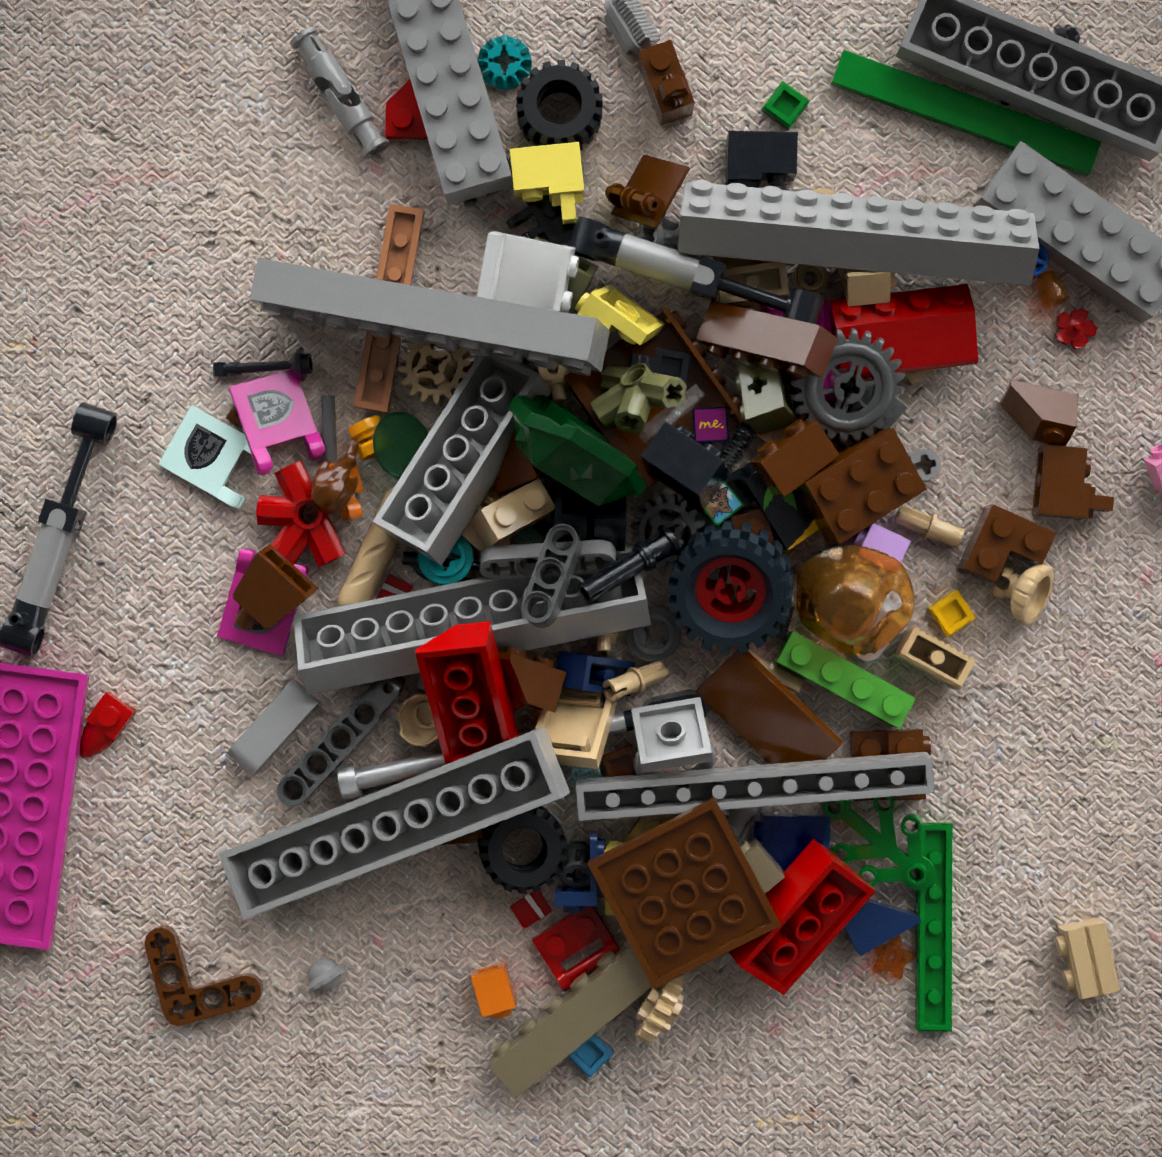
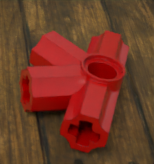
[256,461,347,567]

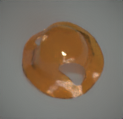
[796,545,915,655]

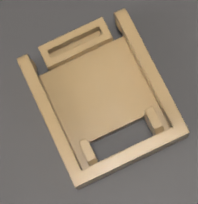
[535,688,617,769]

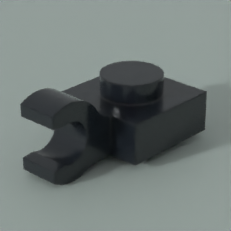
[628,348,691,384]

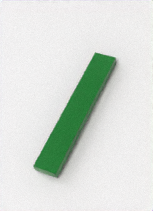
[915,822,953,1032]

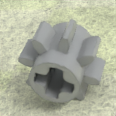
[639,216,679,250]

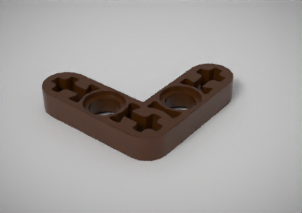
[144,925,264,1026]

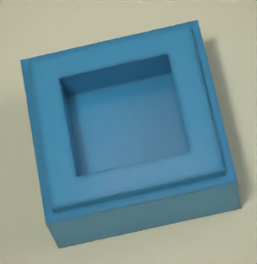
[568,1033,614,1078]

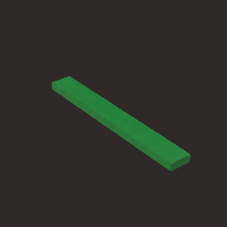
[831,50,1101,176]

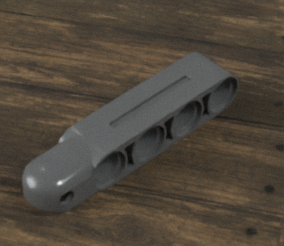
[277,676,405,806]

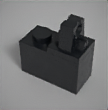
[725,130,798,188]

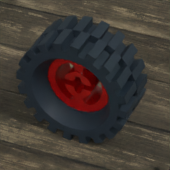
[667,521,794,654]

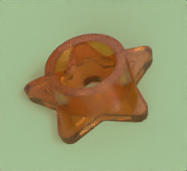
[873,935,916,979]

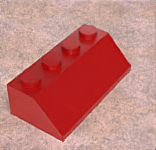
[829,284,978,378]
[415,621,519,764]
[729,838,876,995]

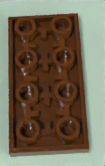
[695,649,843,764]

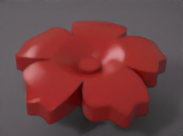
[1055,308,1098,350]

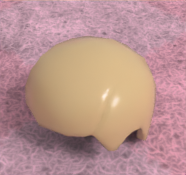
[397,692,439,747]

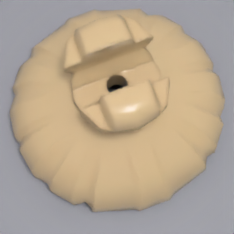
[993,564,1054,626]

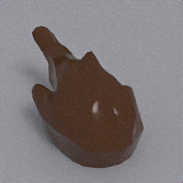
[311,440,359,514]

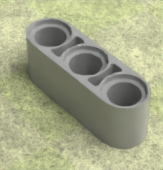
[227,679,320,777]

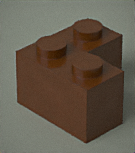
[957,504,1056,583]

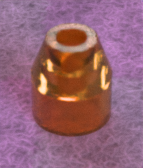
[1037,271,1069,308]

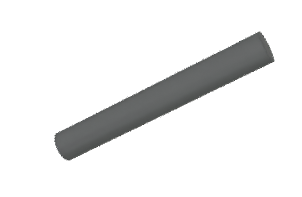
[321,395,337,464]

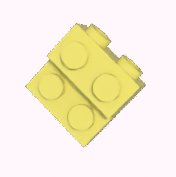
[575,284,665,345]

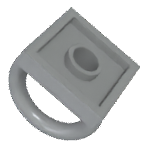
[631,697,716,775]

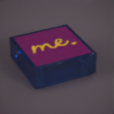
[692,407,729,444]

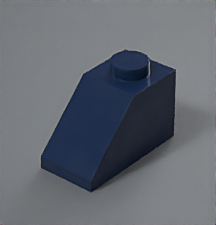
[556,650,636,696]
[843,899,921,956]

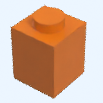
[471,961,517,1020]

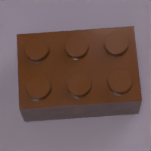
[796,428,927,544]

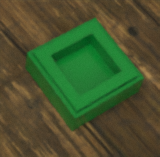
[761,81,810,131]

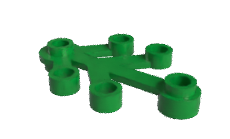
[822,796,935,890]

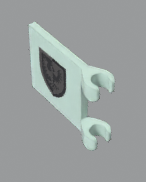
[158,405,272,509]

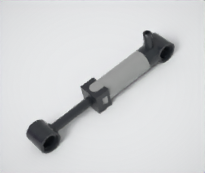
[568,216,825,325]
[0,402,118,658]

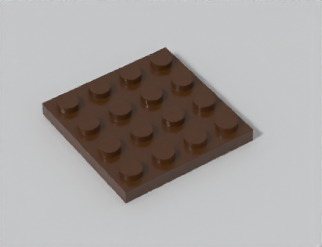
[588,797,781,989]

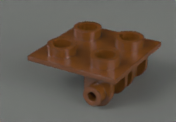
[605,155,690,229]

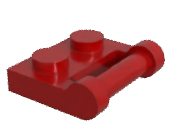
[532,906,620,992]

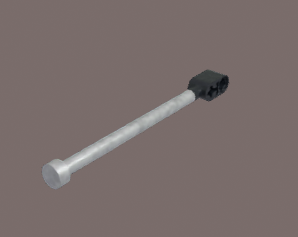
[337,689,708,800]

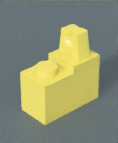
[510,142,584,224]

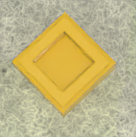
[927,589,976,637]

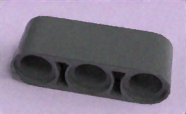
[521,524,583,628]

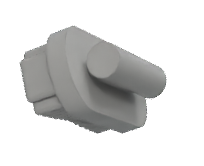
[604,0,660,55]

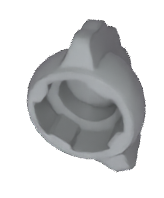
[308,958,347,993]

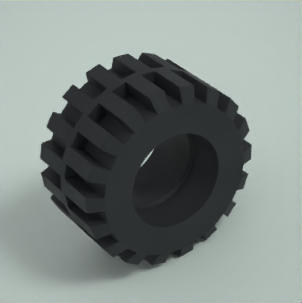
[516,60,603,150]
[478,806,568,894]

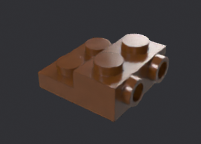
[850,728,931,801]

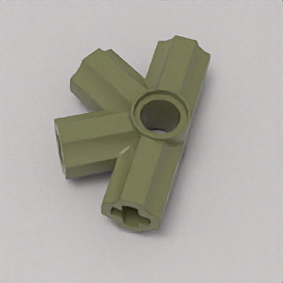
[590,363,687,435]

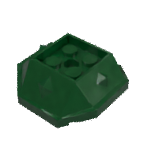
[507,395,647,506]

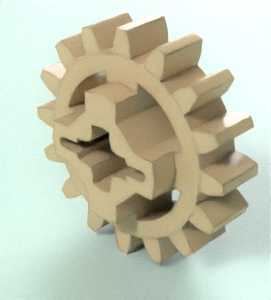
[398,340,473,406]
[635,975,686,1044]

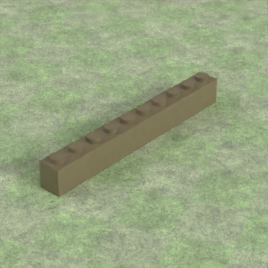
[489,838,785,1098]

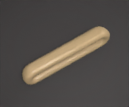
[337,487,399,607]

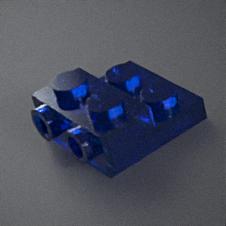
[753,813,831,873]

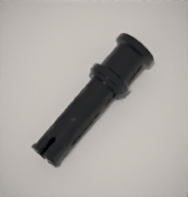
[578,526,681,603]

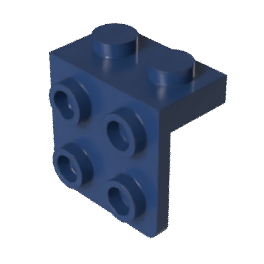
[555,830,605,913]

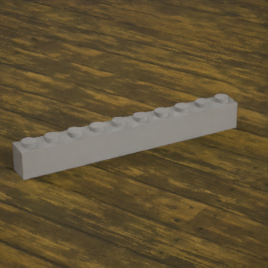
[576,752,935,821]

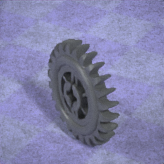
[790,328,906,444]

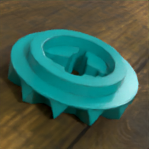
[478,34,532,90]
[418,535,473,585]

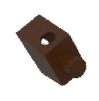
[232,544,319,631]

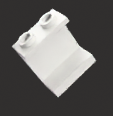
[477,231,579,313]

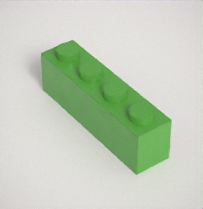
[773,631,916,729]

